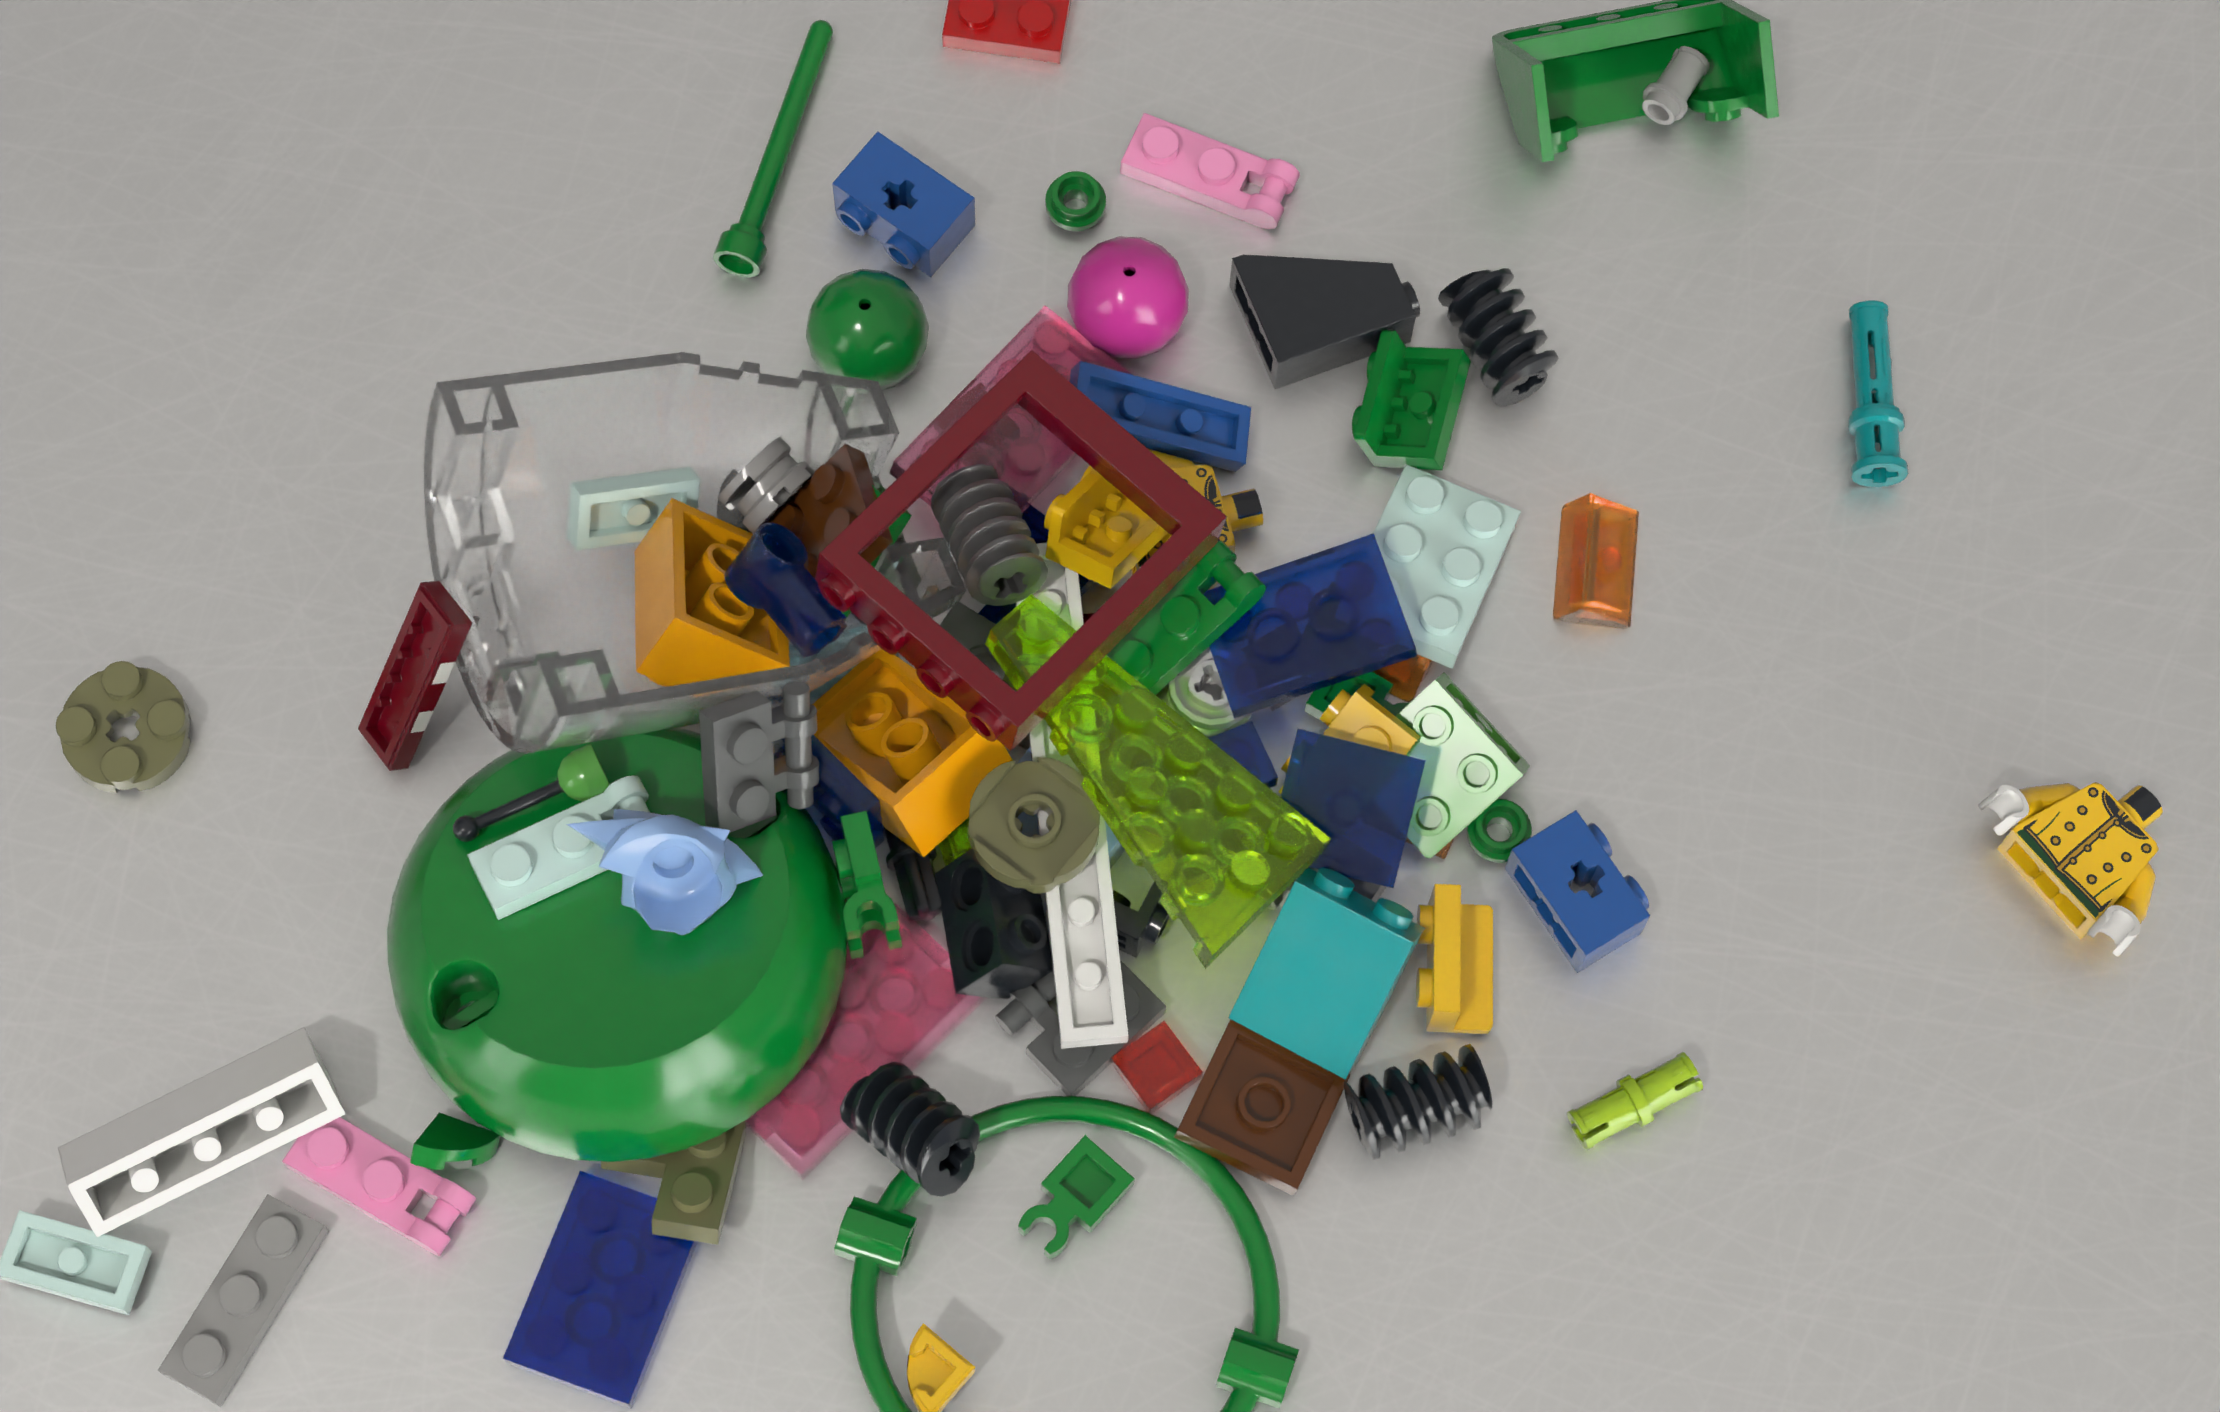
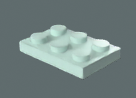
[1335,464,1521,669]

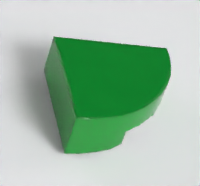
[410,1112,500,1170]

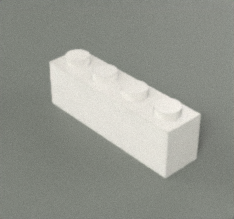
[58,1027,345,1237]

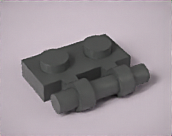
[699,682,819,833]
[995,961,1166,1096]

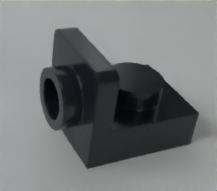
[1112,880,1172,958]

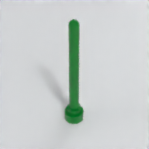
[713,20,833,278]

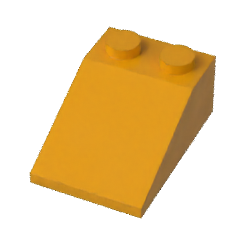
[811,646,1013,857]

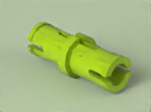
[1567,1052,1703,1150]

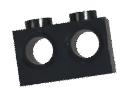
[935,848,1053,1000]

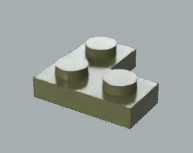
[601,1121,746,1245]

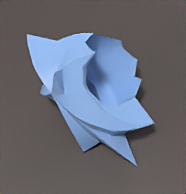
[566,809,763,935]

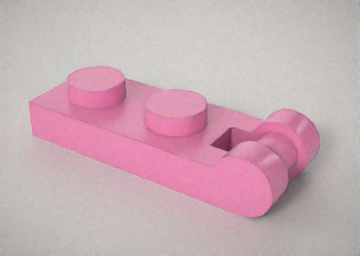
[1120,113,1300,229]
[282,1117,477,1256]

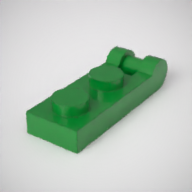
[1094,541,1266,713]

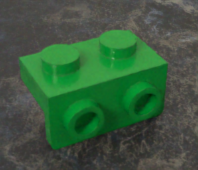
[1352,330,1471,470]

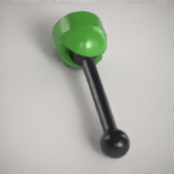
[453,743,610,842]

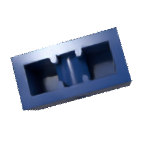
[832,131,975,277]
[1505,810,1650,973]

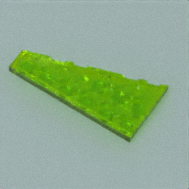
[985,594,1330,969]

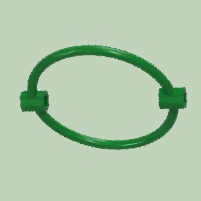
[834,1096,1299,1412]

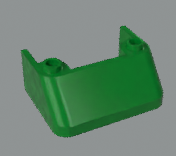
[1492,0,1779,162]

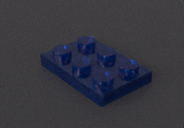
[1203,533,1417,719]
[503,1171,698,1409]

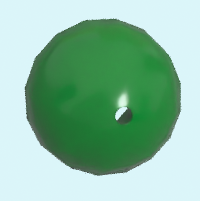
[806,269,929,393]

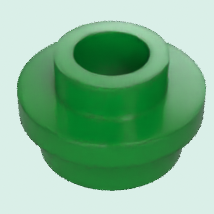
[1045,171,1106,231]
[1467,799,1532,863]

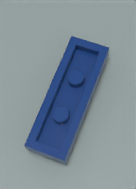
[1069,361,1251,472]

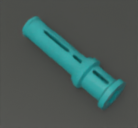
[1848,300,1908,487]

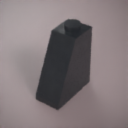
[1229,254,1420,389]

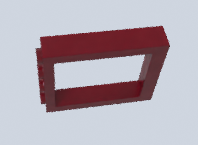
[815,350,1227,751]

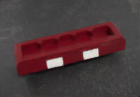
[358,581,472,771]

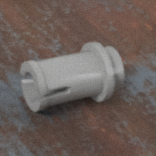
[1642,46,1710,125]

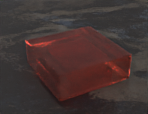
[1111,1021,1203,1114]

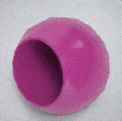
[1067,236,1189,359]

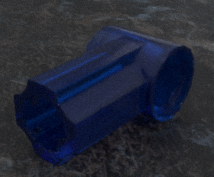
[724,523,847,658]

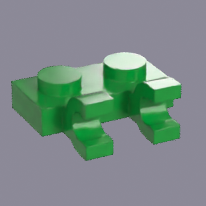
[832,811,902,959]

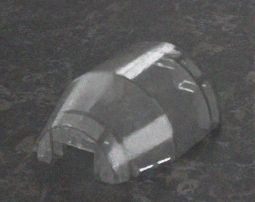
[424,352,967,754]

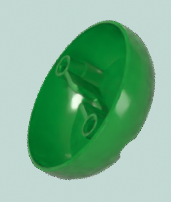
[387,721,848,1162]

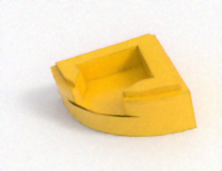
[907,1323,975,1412]

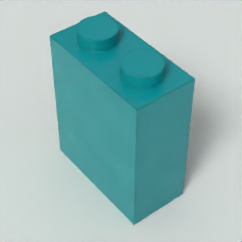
[1228,867,1425,1080]

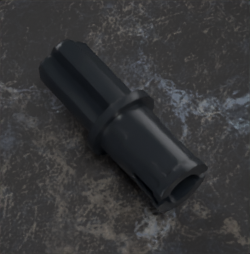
[883,826,941,921]

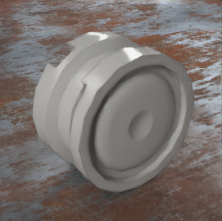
[718,436,815,535]

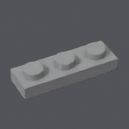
[158,1194,329,1407]

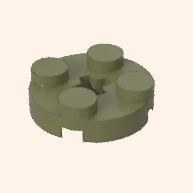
[55,661,191,793]
[968,757,1100,894]

